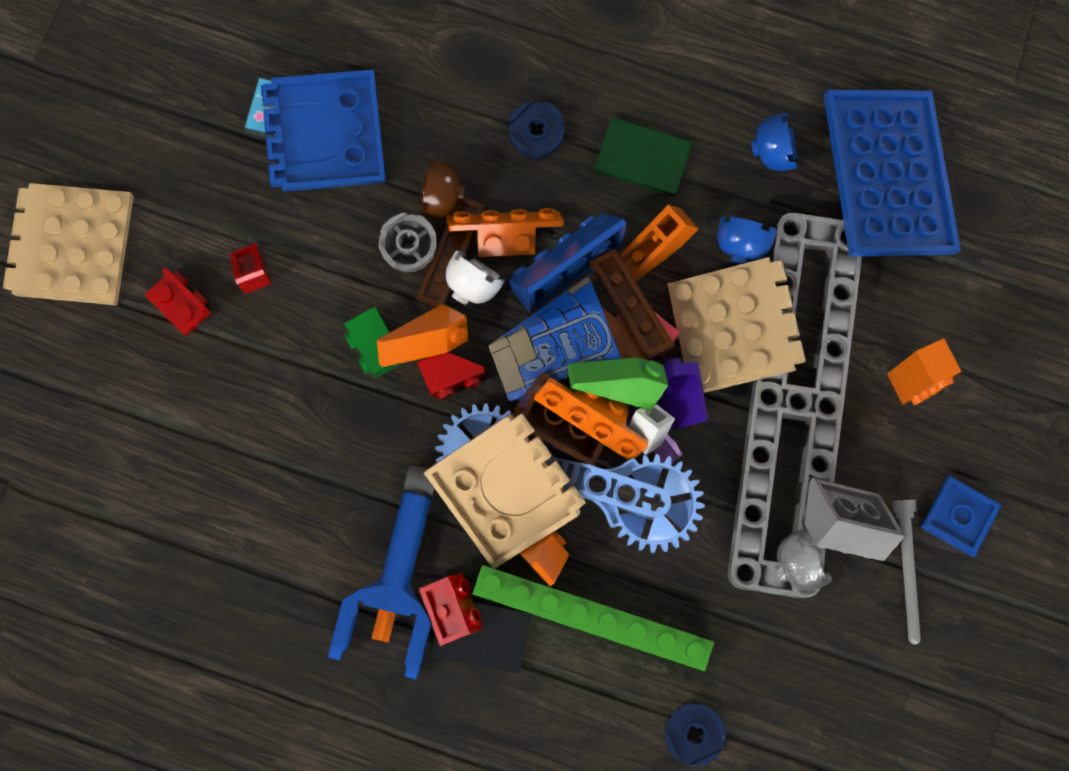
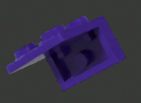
[658,358,708,431]

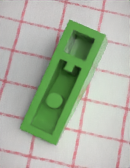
[567,357,668,410]

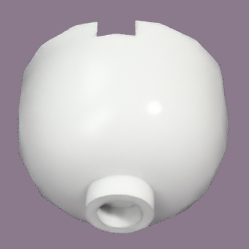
[445,250,505,305]

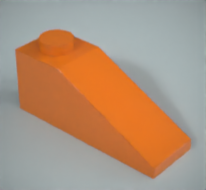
[619,204,699,281]
[377,304,468,367]

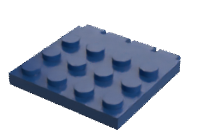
[261,70,386,192]

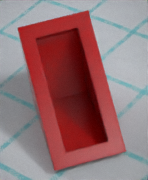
[230,243,272,294]

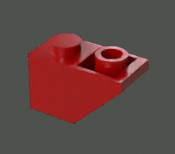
[417,353,486,400]

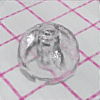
[775,528,832,591]

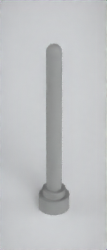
[891,500,921,645]

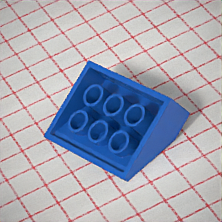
[509,213,627,314]

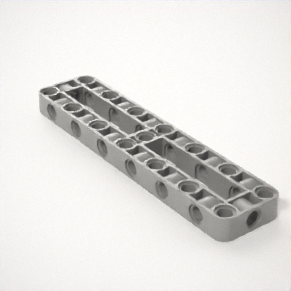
[728,213,862,598]

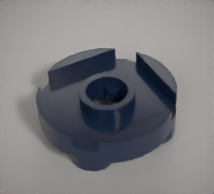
[509,102,565,160]
[664,703,726,766]

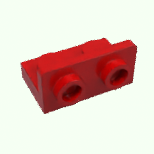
[144,267,211,337]
[419,573,483,646]

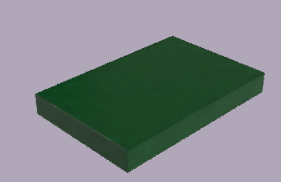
[594,117,692,197]

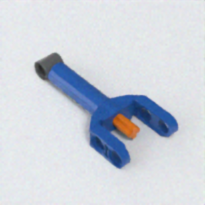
[328,464,435,680]

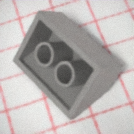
[804,478,905,561]

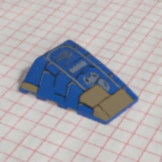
[488,276,621,401]

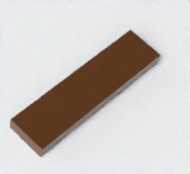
[416,197,485,308]
[589,249,674,361]

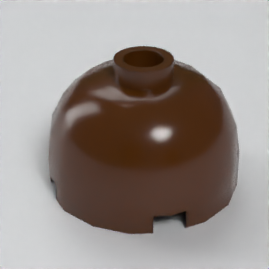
[419,159,465,218]

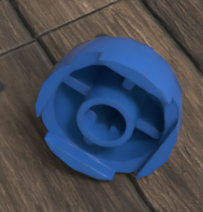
[751,112,798,171]
[717,216,777,264]

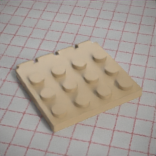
[3,183,134,305]
[668,257,806,393]
[424,413,586,569]

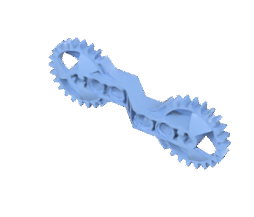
[435,403,705,553]

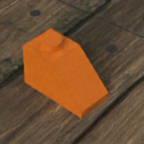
[519,530,569,586]

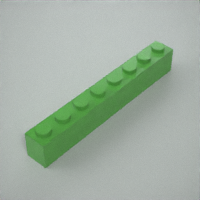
[473,565,714,671]

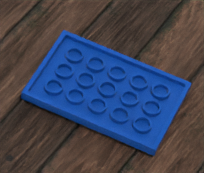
[823,90,961,257]

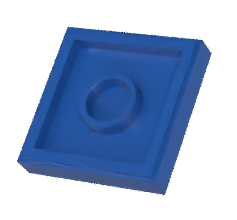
[920,475,1002,557]

